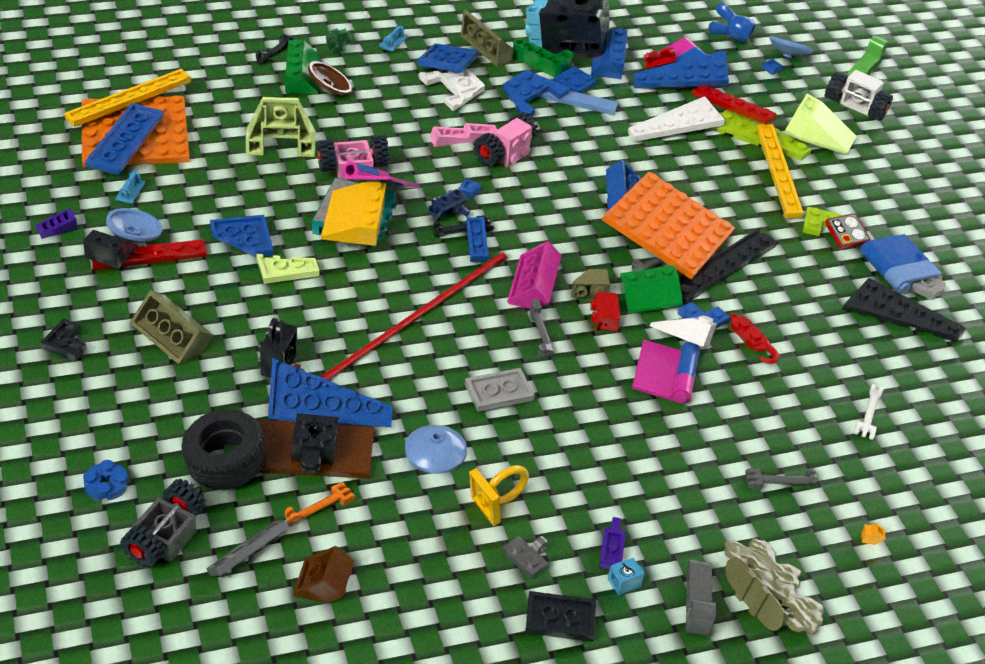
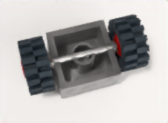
[120,478,206,568]

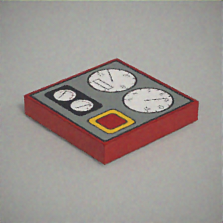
[824,213,871,250]

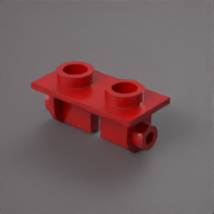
[643,47,676,69]

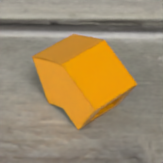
[861,523,885,545]

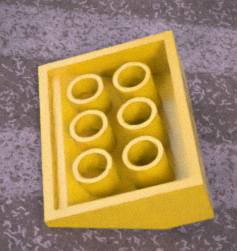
[321,181,386,246]

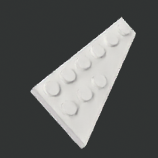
[628,96,724,142]

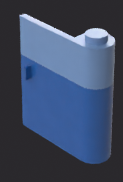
[860,234,942,294]

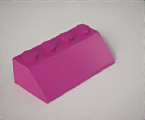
[507,241,562,308]

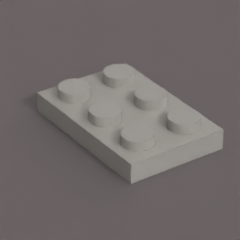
[465,368,534,412]

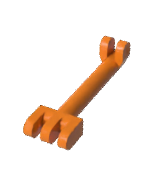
[285,482,356,526]

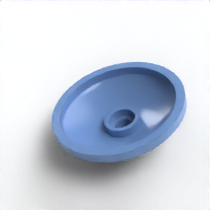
[770,36,814,58]
[106,208,162,243]
[405,425,467,474]

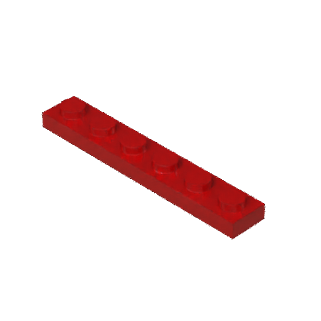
[692,86,777,124]
[92,239,207,270]

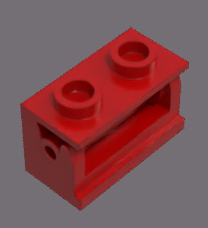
[590,292,620,332]

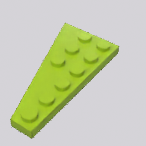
[706,109,812,160]

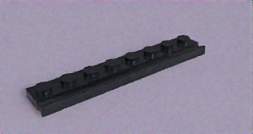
[679,229,778,305]

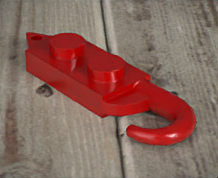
[730,313,779,364]

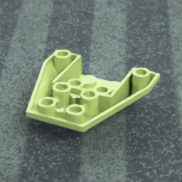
[785,94,856,155]

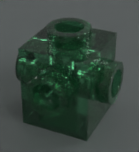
[325,28,352,53]

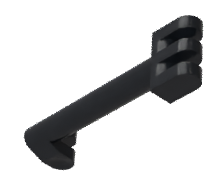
[256,34,298,65]
[433,215,494,237]

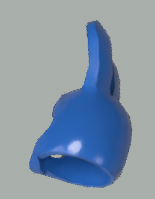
[708,3,755,43]

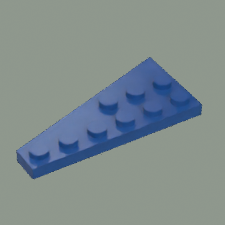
[633,50,729,88]
[268,358,393,427]

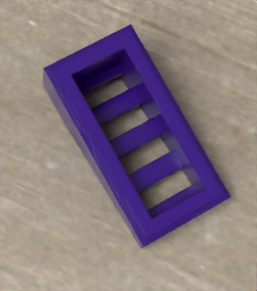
[35,208,78,239]

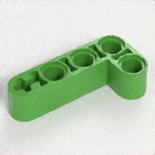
[847,36,888,76]

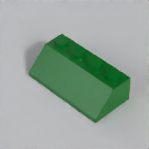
[285,40,320,95]

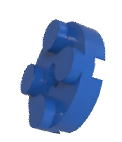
[83,460,128,501]

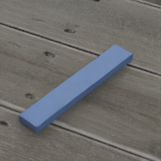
[538,91,618,115]

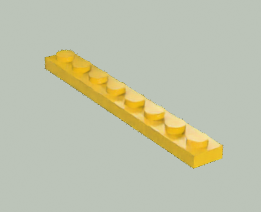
[64,69,191,127]
[756,124,804,218]

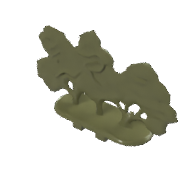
[724,538,824,635]

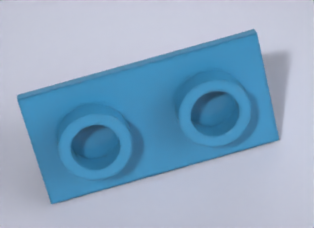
[379,25,408,52]
[115,171,146,204]

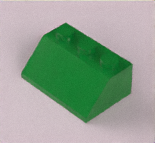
[620,265,683,314]

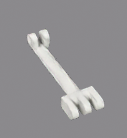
[854,384,884,440]

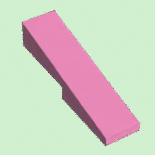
[430,123,497,147]

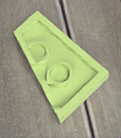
[256,254,319,284]

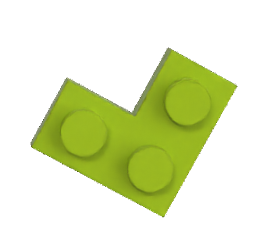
[802,207,841,236]

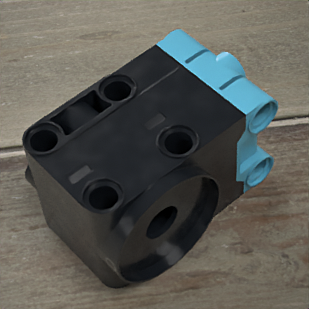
[526,0,610,54]

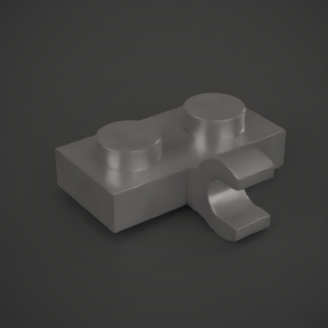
[502,536,548,580]

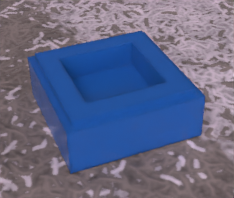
[761,59,784,75]
[458,179,482,198]

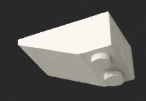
[650,315,717,347]

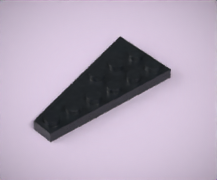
[842,278,966,342]

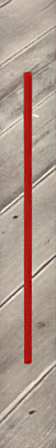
[320,252,506,381]

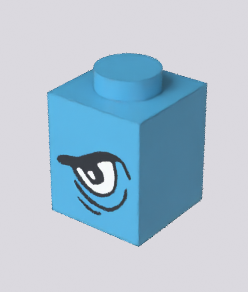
[608,557,645,596]

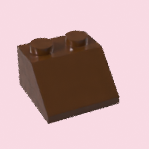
[293,546,354,603]

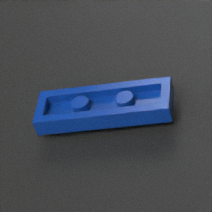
[466,217,489,262]

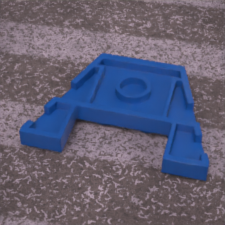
[503,70,570,116]

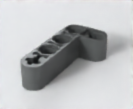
[686,560,716,636]

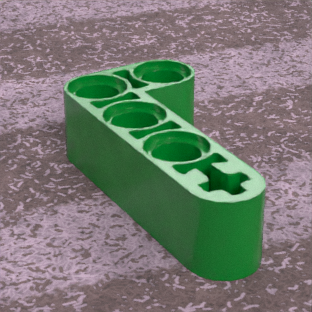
[513,38,574,77]

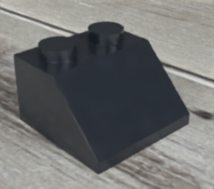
[83,230,138,269]

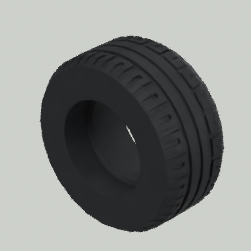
[181,409,267,490]

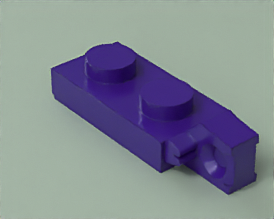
[599,517,626,570]

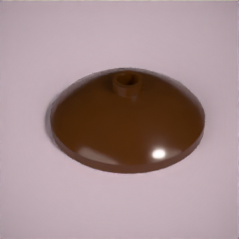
[308,61,352,96]

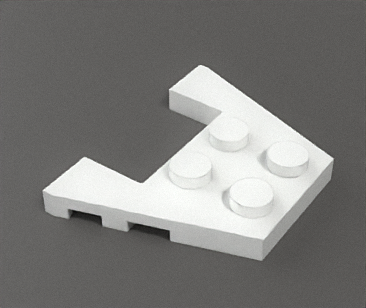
[419,69,485,111]

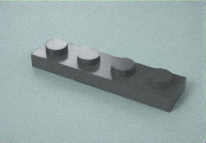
[206,520,289,577]

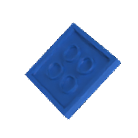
[418,43,479,73]

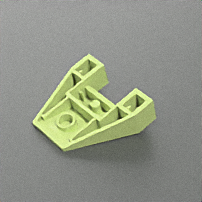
[246,97,315,157]

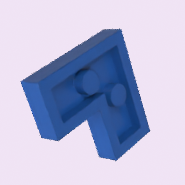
[677,302,730,329]

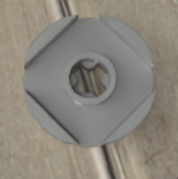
[910,276,946,300]

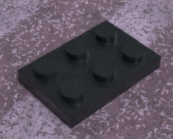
[525,591,596,642]

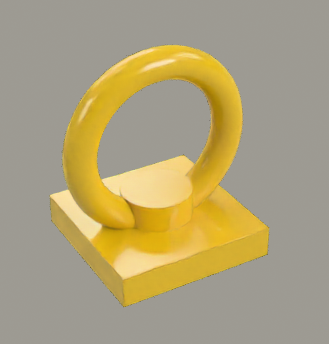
[469,465,529,526]

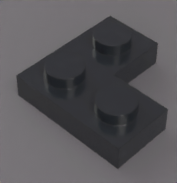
[40,318,87,361]

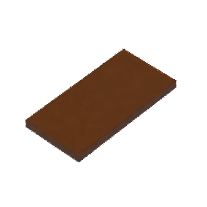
[257,420,374,479]

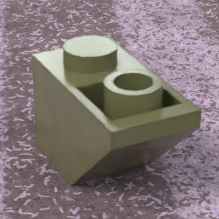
[571,269,610,298]

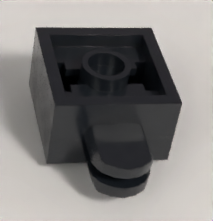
[258,318,297,378]
[291,413,339,473]

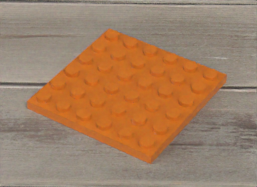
[82,95,190,167]
[602,172,735,279]

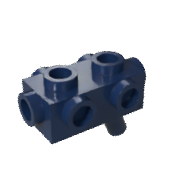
[428,188,471,220]

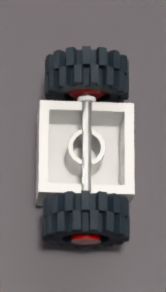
[824,70,893,121]

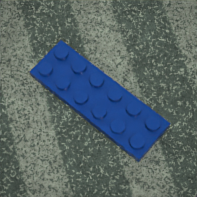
[85,103,164,175]

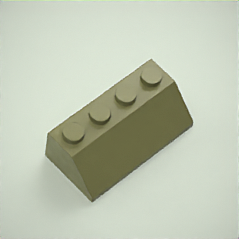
[461,9,513,67]
[130,290,214,365]

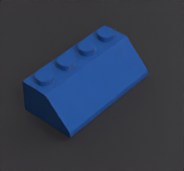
[591,28,628,79]
[606,159,641,211]

